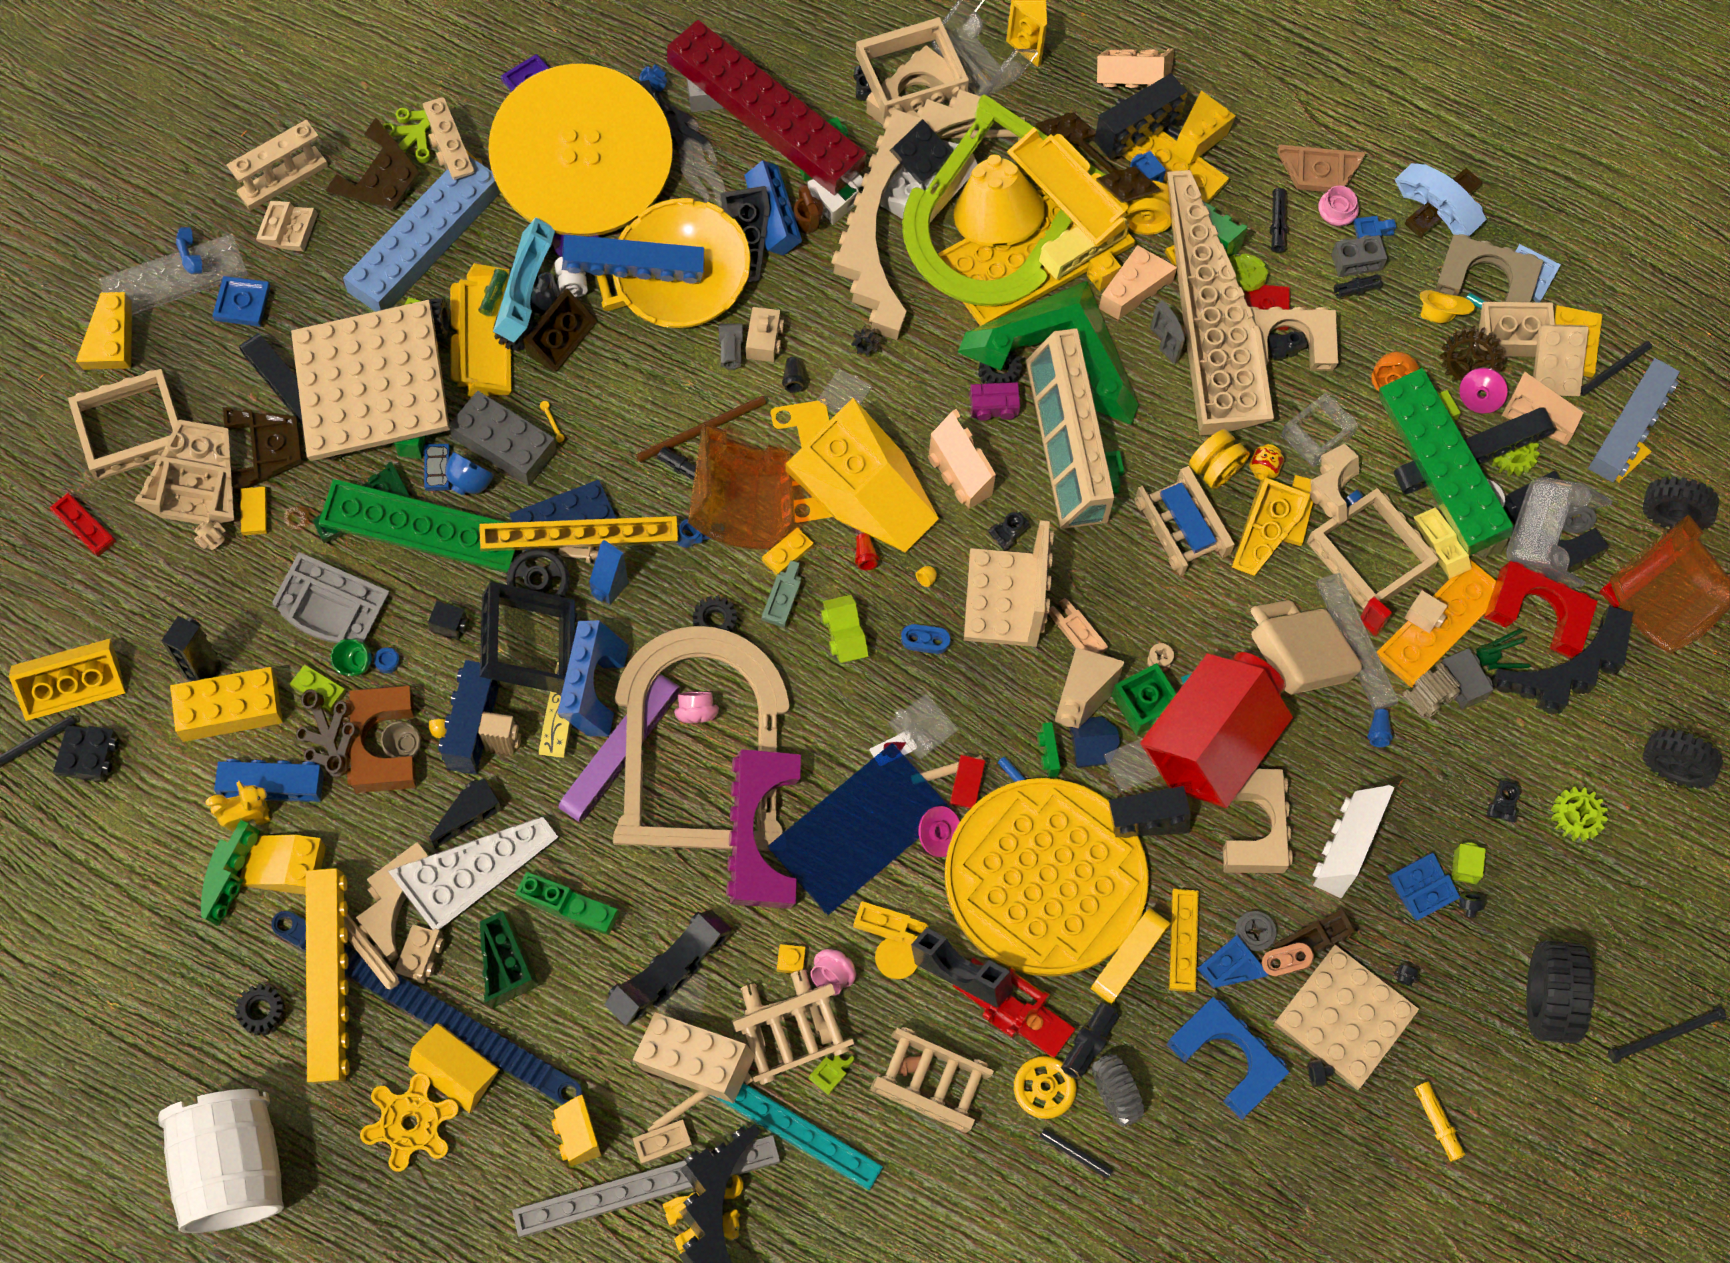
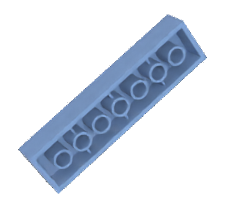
[343,156,501,312]

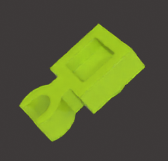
[809,1054,854,1095]

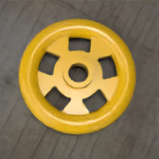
[1014,1056,1077,1119]

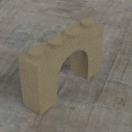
[1435,234,1543,302]

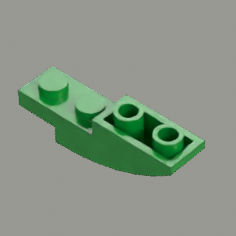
[201,820,261,926]
[515,872,620,936]

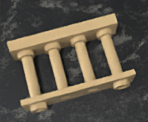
[226,120,328,211]
[1135,466,1235,577]
[732,983,854,1085]
[870,1027,994,1133]

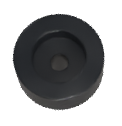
[1459,892,1486,918]
[1307,1060,1334,1088]

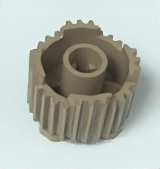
[1403,663,1461,719]

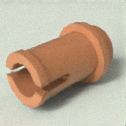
[898,1056,930,1076]

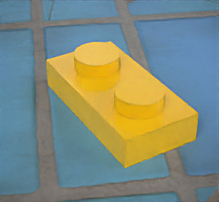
[762,528,814,575]

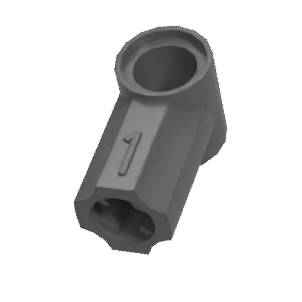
[719,323,743,370]

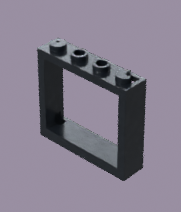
[479,581,577,694]

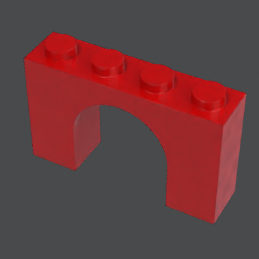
[1484,561,1598,659]

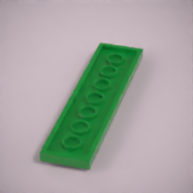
[319,479,516,573]

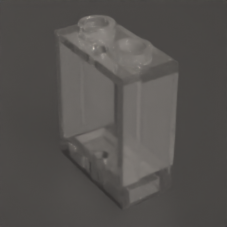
[1281,392,1358,468]

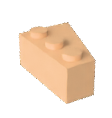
[1099,245,1177,320]

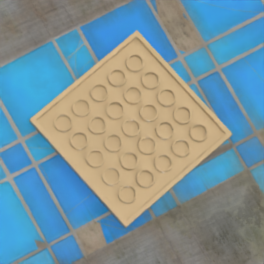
[291,300,450,461]

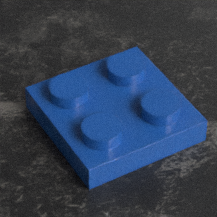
[212,276,271,327]

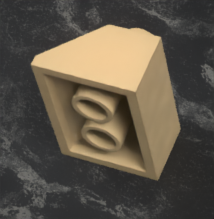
[1479,302,1555,357]

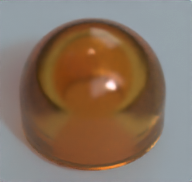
[284,505,310,530]

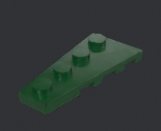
[312,461,410,544]

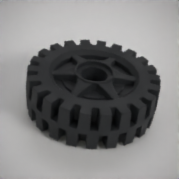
[1643,477,1719,532]
[1643,729,1723,789]

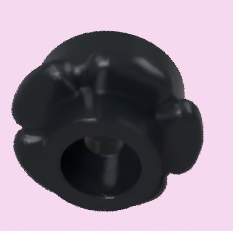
[1394,965,1419,986]

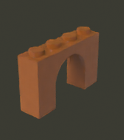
[346,686,416,793]

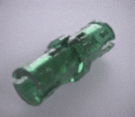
[478,269,508,316]

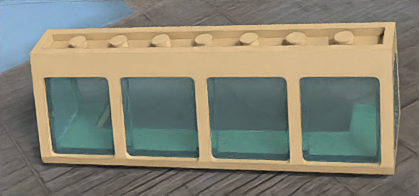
[1026,329,1114,529]

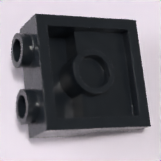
[53,725,120,783]

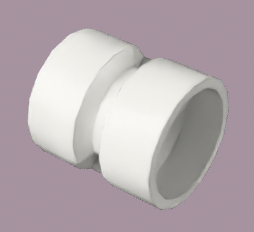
[555,257,588,298]

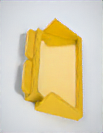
[1007,127,1129,247]
[450,263,511,397]

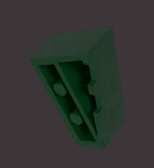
[479,910,540,1008]

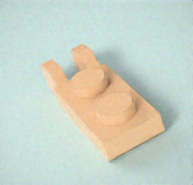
[1049,598,1108,654]

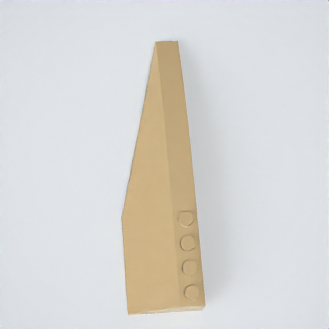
[1167,170,1274,435]

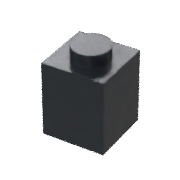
[428,601,469,640]

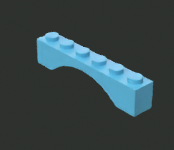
[493,217,555,342]

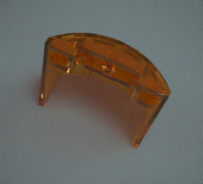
[688,424,795,549]
[1609,515,1730,654]

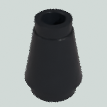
[782,357,805,393]

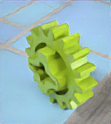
[1491,443,1540,477]
[1551,787,1608,842]

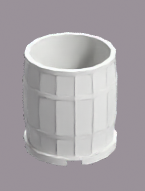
[158,1089,284,1233]

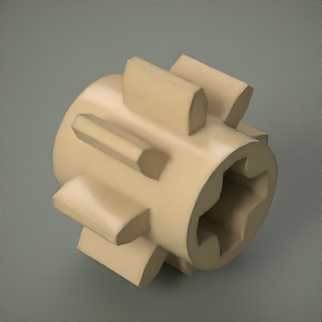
[194,520,226,550]

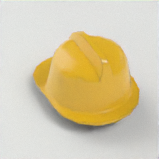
[1419,290,1475,324]

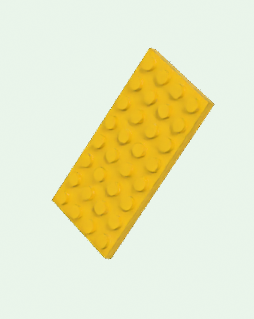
[938,195,1135,326]

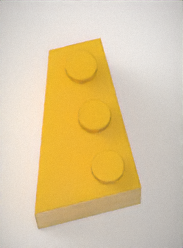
[76,292,132,370]

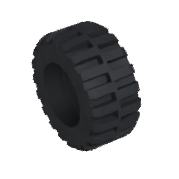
[1526,940,1594,1044]

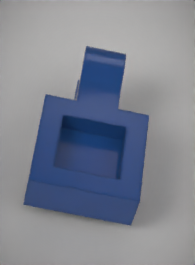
[1353,216,1396,239]

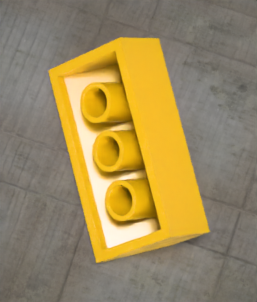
[9,639,125,721]

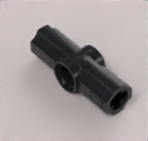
[1060,1003,1119,1080]

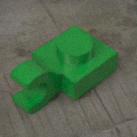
[1104,450,1124,494]

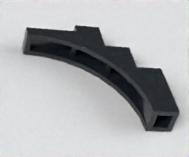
[1491,607,1633,714]
[678,1124,761,1263]

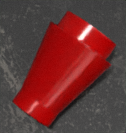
[855,533,879,571]

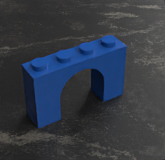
[557,620,629,736]
[1166,997,1289,1120]

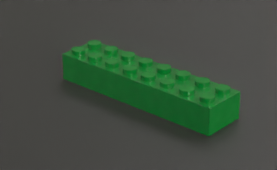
[1379,368,1513,556]

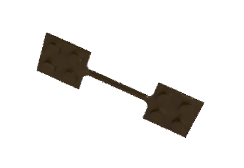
[1036,112,1160,203]

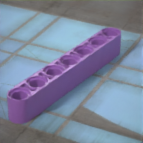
[558,674,681,822]

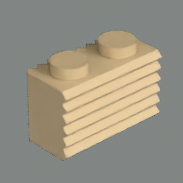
[478,712,521,756]

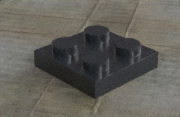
[889,119,952,184]

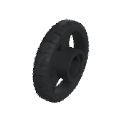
[507,548,570,597]

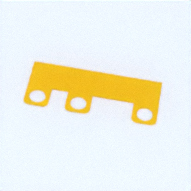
[771,400,833,523]

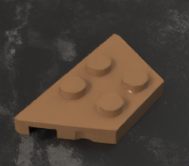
[1277,145,1365,192]

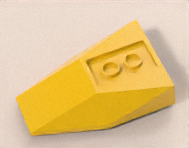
[786,398,939,553]

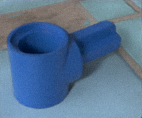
[677,519,724,548]

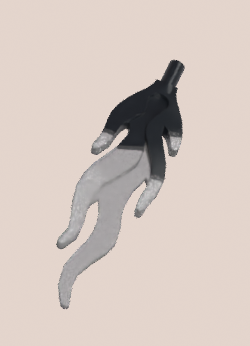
[653,91,725,208]

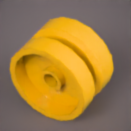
[1124,181,1172,235]
[1188,429,1250,490]

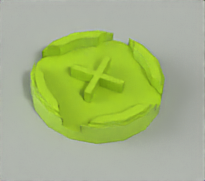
[1229,254,1268,291]

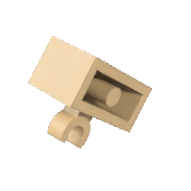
[746,307,784,362]

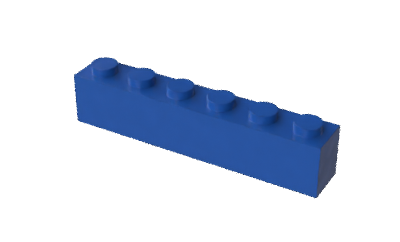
[561,234,704,284]

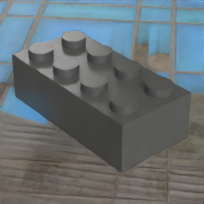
[449,391,557,486]

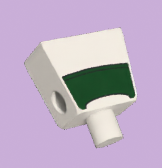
[808,174,863,225]

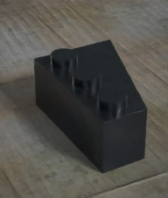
[1109,786,1191,838]

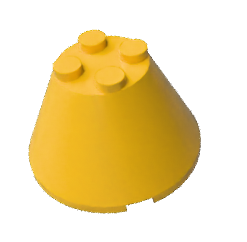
[954,155,1044,247]

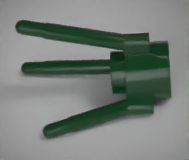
[1476,628,1531,670]

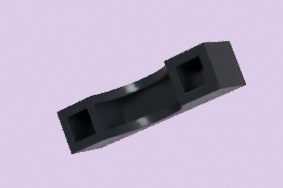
[911,927,1013,1008]

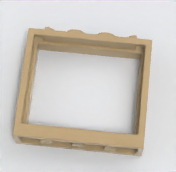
[856,17,969,119]
[68,369,179,481]
[1307,488,1439,609]

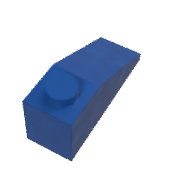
[589,540,628,604]

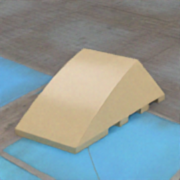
[135,420,234,524]

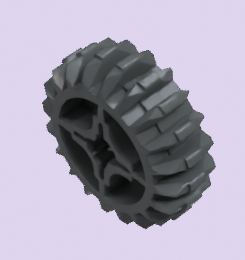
[1092,1054,1144,1127]

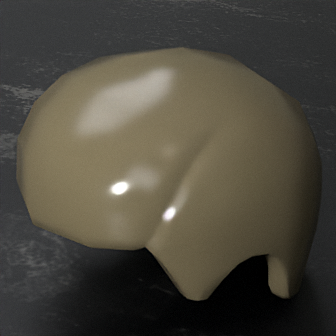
[380,721,422,758]

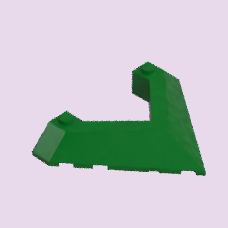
[958,281,1139,425]

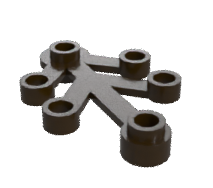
[296,689,360,777]

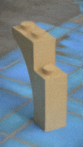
[356,842,428,963]

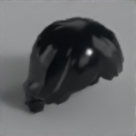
[530,272,560,314]

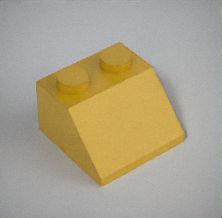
[551,1095,601,1166]

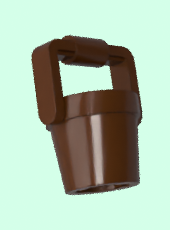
[794,185,824,233]

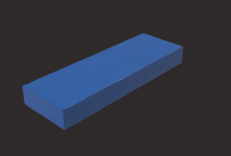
[1160,482,1216,554]

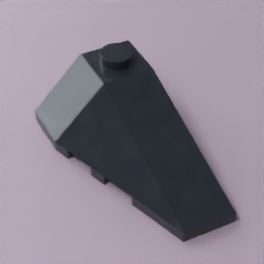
[720,186,770,283]

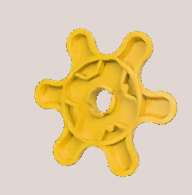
[360,1073,458,1172]

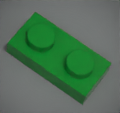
[1037,722,1060,778]

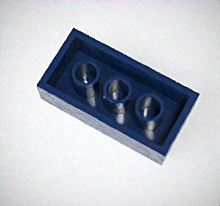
[438,660,500,775]

